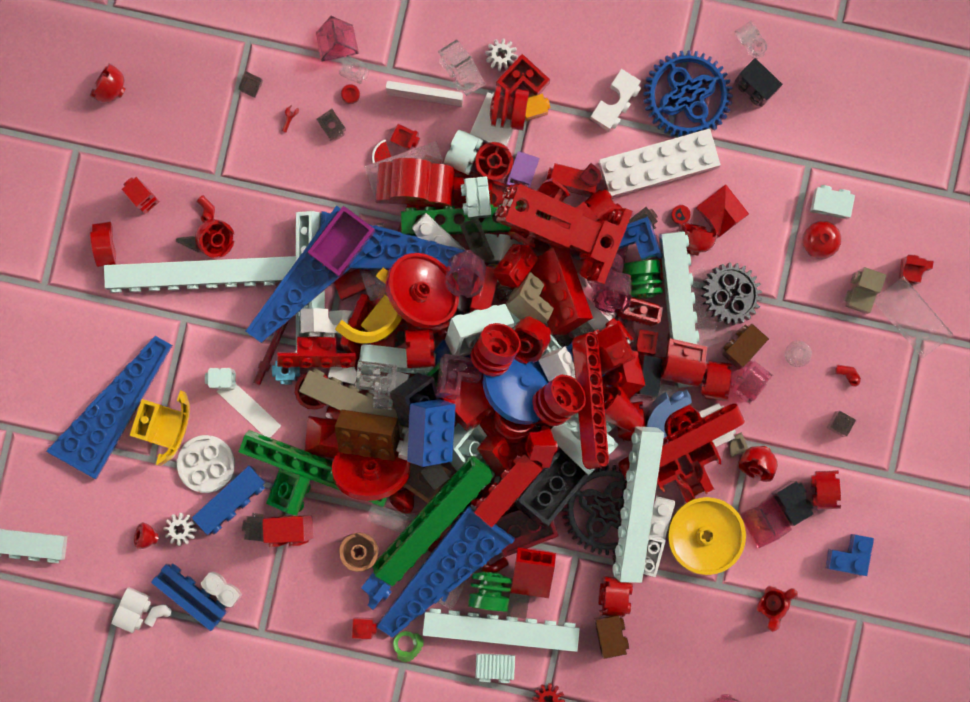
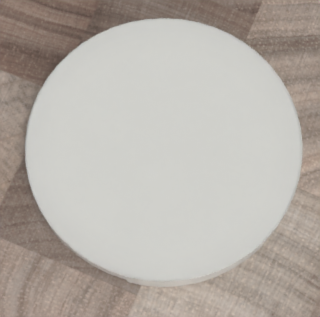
[177,435,235,493]

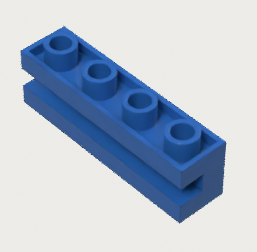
[192,466,266,535]
[151,563,228,631]

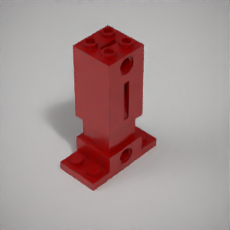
[495,184,633,284]

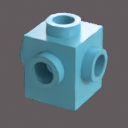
[272,361,300,385]

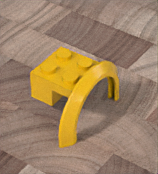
[335,268,402,344]
[130,390,190,466]

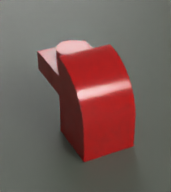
[90,222,116,267]

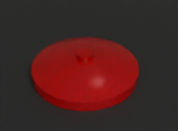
[386,253,459,328]
[332,451,410,501]

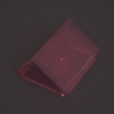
[316,16,359,62]
[740,496,792,548]

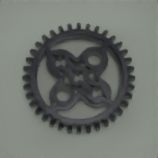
[562,464,627,555]

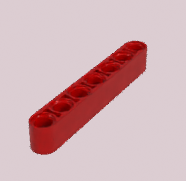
[572,332,609,470]
[618,403,745,481]

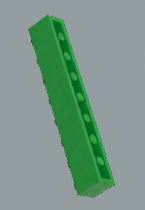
[373,456,493,587]

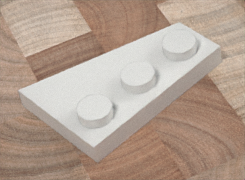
[412,213,465,250]

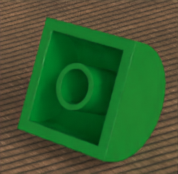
[266,468,311,516]

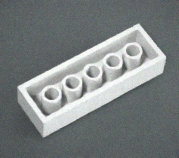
[598,129,721,199]

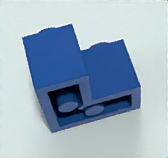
[825,534,874,576]

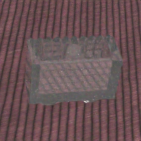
[367,503,409,534]

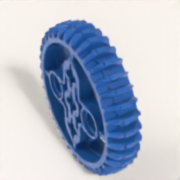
[643,50,733,137]

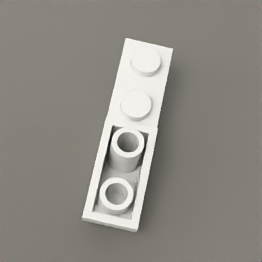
[643,496,675,577]

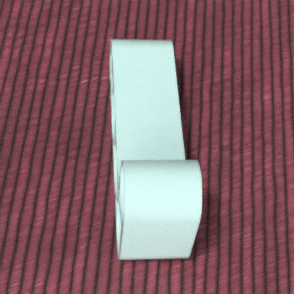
[359,345,436,375]

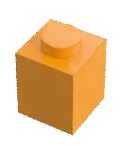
[525,93,551,121]

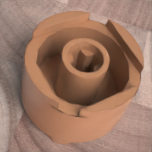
[339,532,379,572]

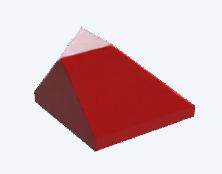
[696,184,749,237]
[304,416,339,458]

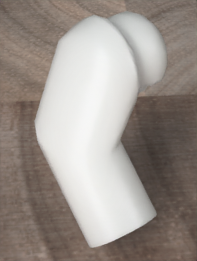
[144,604,172,627]

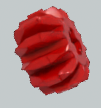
[532,683,565,702]

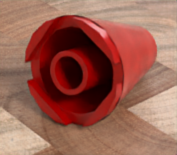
[603,382,643,433]

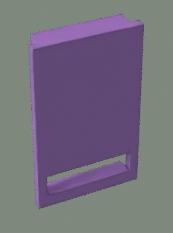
[507,151,540,188]

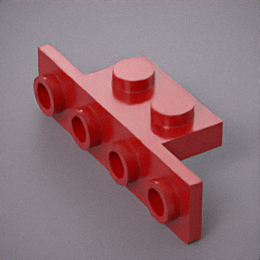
[277,337,356,368]

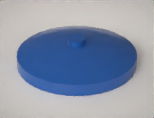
[483,359,549,425]

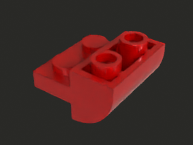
[661,338,707,387]

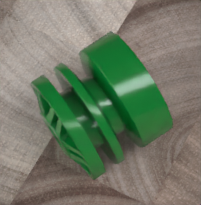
[620,260,663,299]
[468,572,512,612]

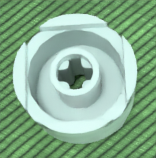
[444,130,483,175]

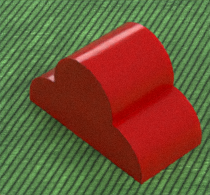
[375,158,455,206]

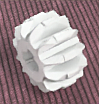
[485,39,518,71]
[163,513,197,546]

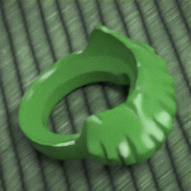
[393,631,424,662]

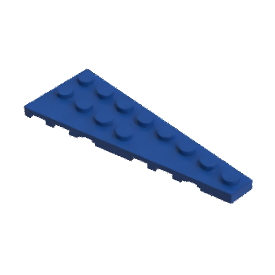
[245,205,383,343]
[320,211,472,272]
[46,336,173,479]
[377,506,515,638]

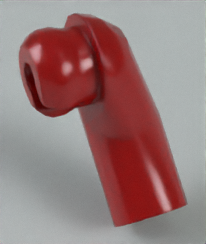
[196,195,215,223]
[835,365,861,387]
[480,557,509,573]

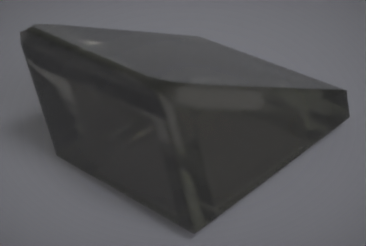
[238,71,263,98]
[176,236,199,253]

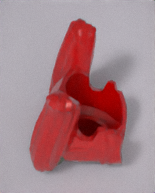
[757,585,798,632]

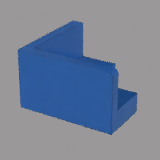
[618,217,663,261]

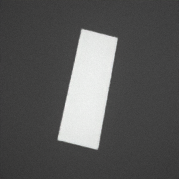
[217,384,281,437]

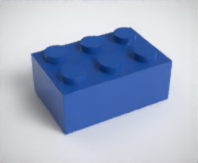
[407,399,455,467]

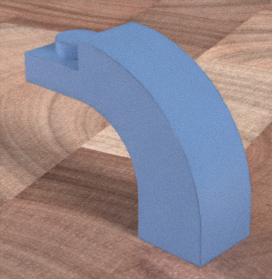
[646,389,692,438]

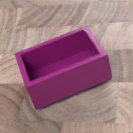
[308,205,375,278]

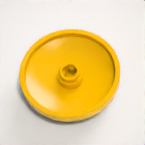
[668,497,746,575]

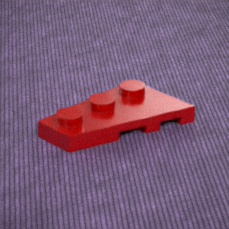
[340,294,374,362]

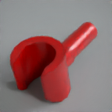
[282,105,299,132]

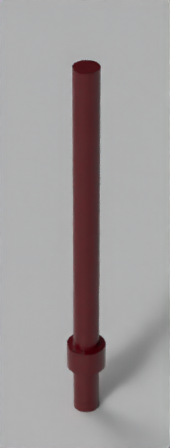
[253,321,288,385]

